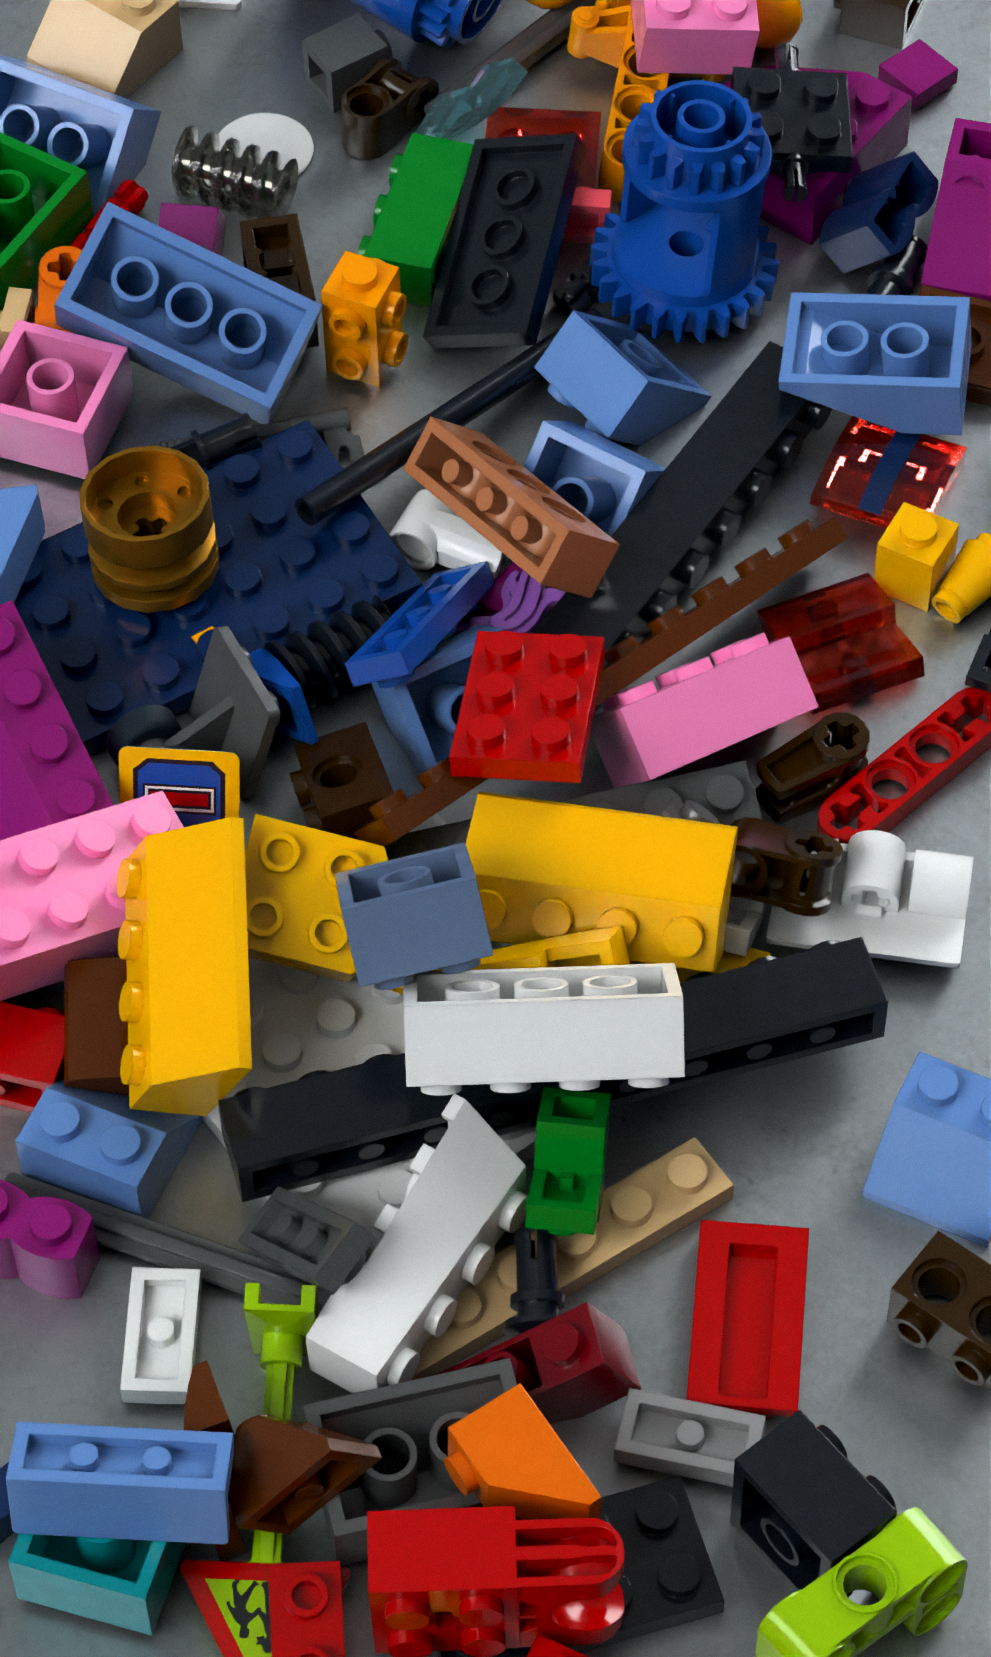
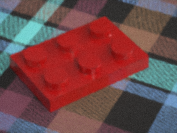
[449,631,605,783]

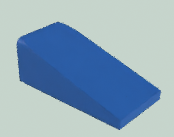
[249,648,319,745]

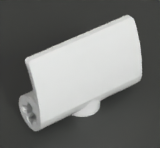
[766,830,974,968]

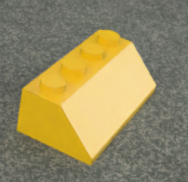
[466,792,738,972]
[117,817,252,1116]

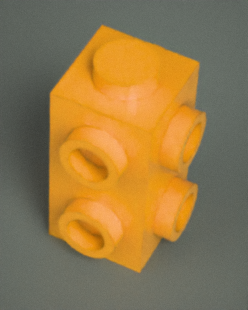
[321,250,408,387]

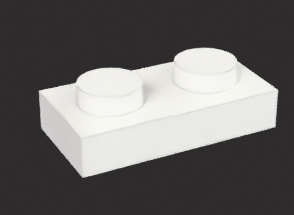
[120,1267,202,1405]

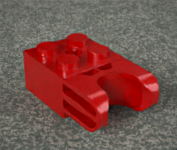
[367,1506,625,1657]

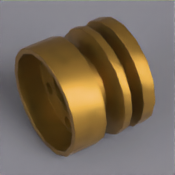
[79,445,220,613]

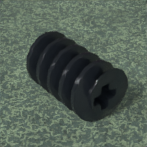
[264,595,392,709]

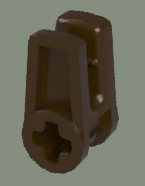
[756,713,870,824]

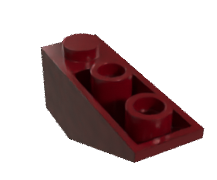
[436,1302,642,1424]

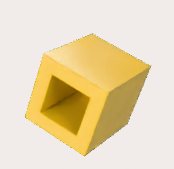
[873,502,960,612]

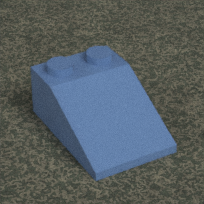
[778,292,972,435]

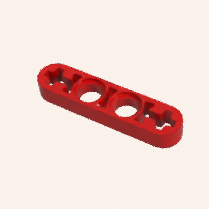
[817,687,991,844]

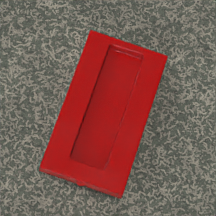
[686,1220,809,1421]

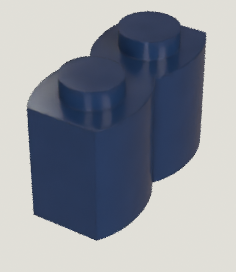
[819,151,939,274]

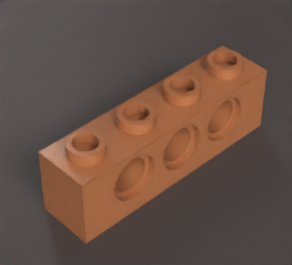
[403,416,620,598]

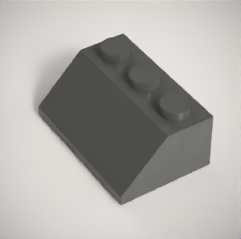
[303,1358,524,1566]

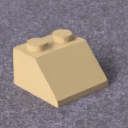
[26,0,183,98]

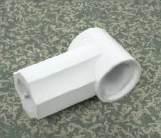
[389,489,513,581]

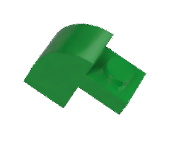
[525,1087,611,1236]

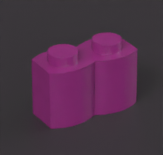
[0,1180,100,1299]

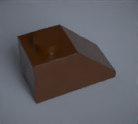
[228,1414,382,1534]

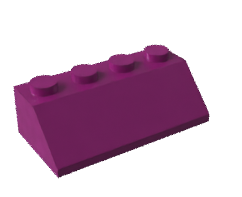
[0,600,114,840]

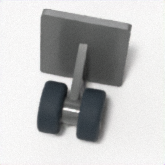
[106,625,281,798]

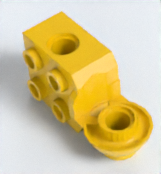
[245,814,403,994]

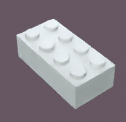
[403,963,685,1096]

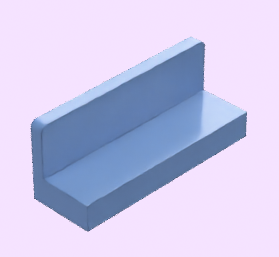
[6,1421,234,1545]

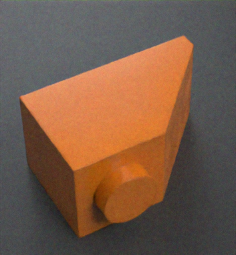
[444,1383,602,1520]

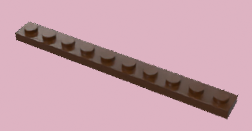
[354,517,848,846]

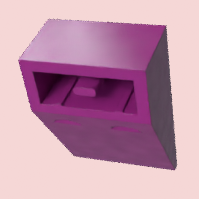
[920,118,991,301]

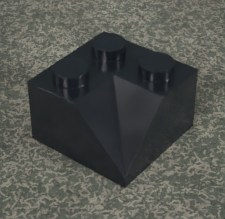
[730,1410,897,1598]

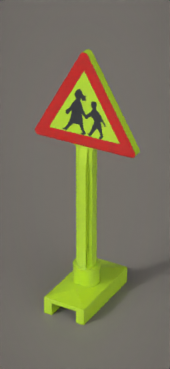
[180,1283,352,1657]

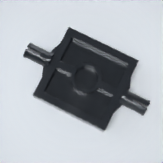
[730,43,853,202]

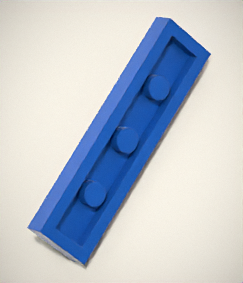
[345,561,495,688]

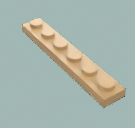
[411,1137,734,1380]

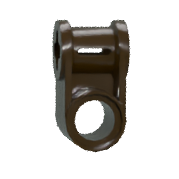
[341,56,439,160]
[729,817,843,916]

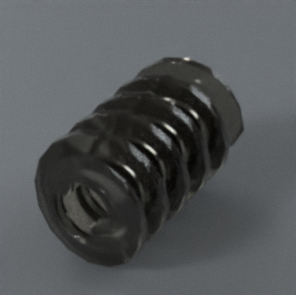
[171,125,298,219]

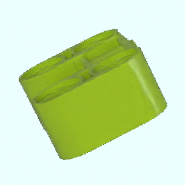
[755,1507,968,1657]

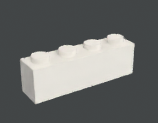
[305,1094,528,1394]

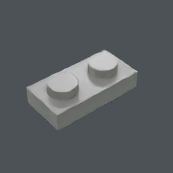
[614,1388,766,1487]

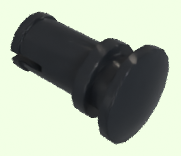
[504,1230,565,1337]

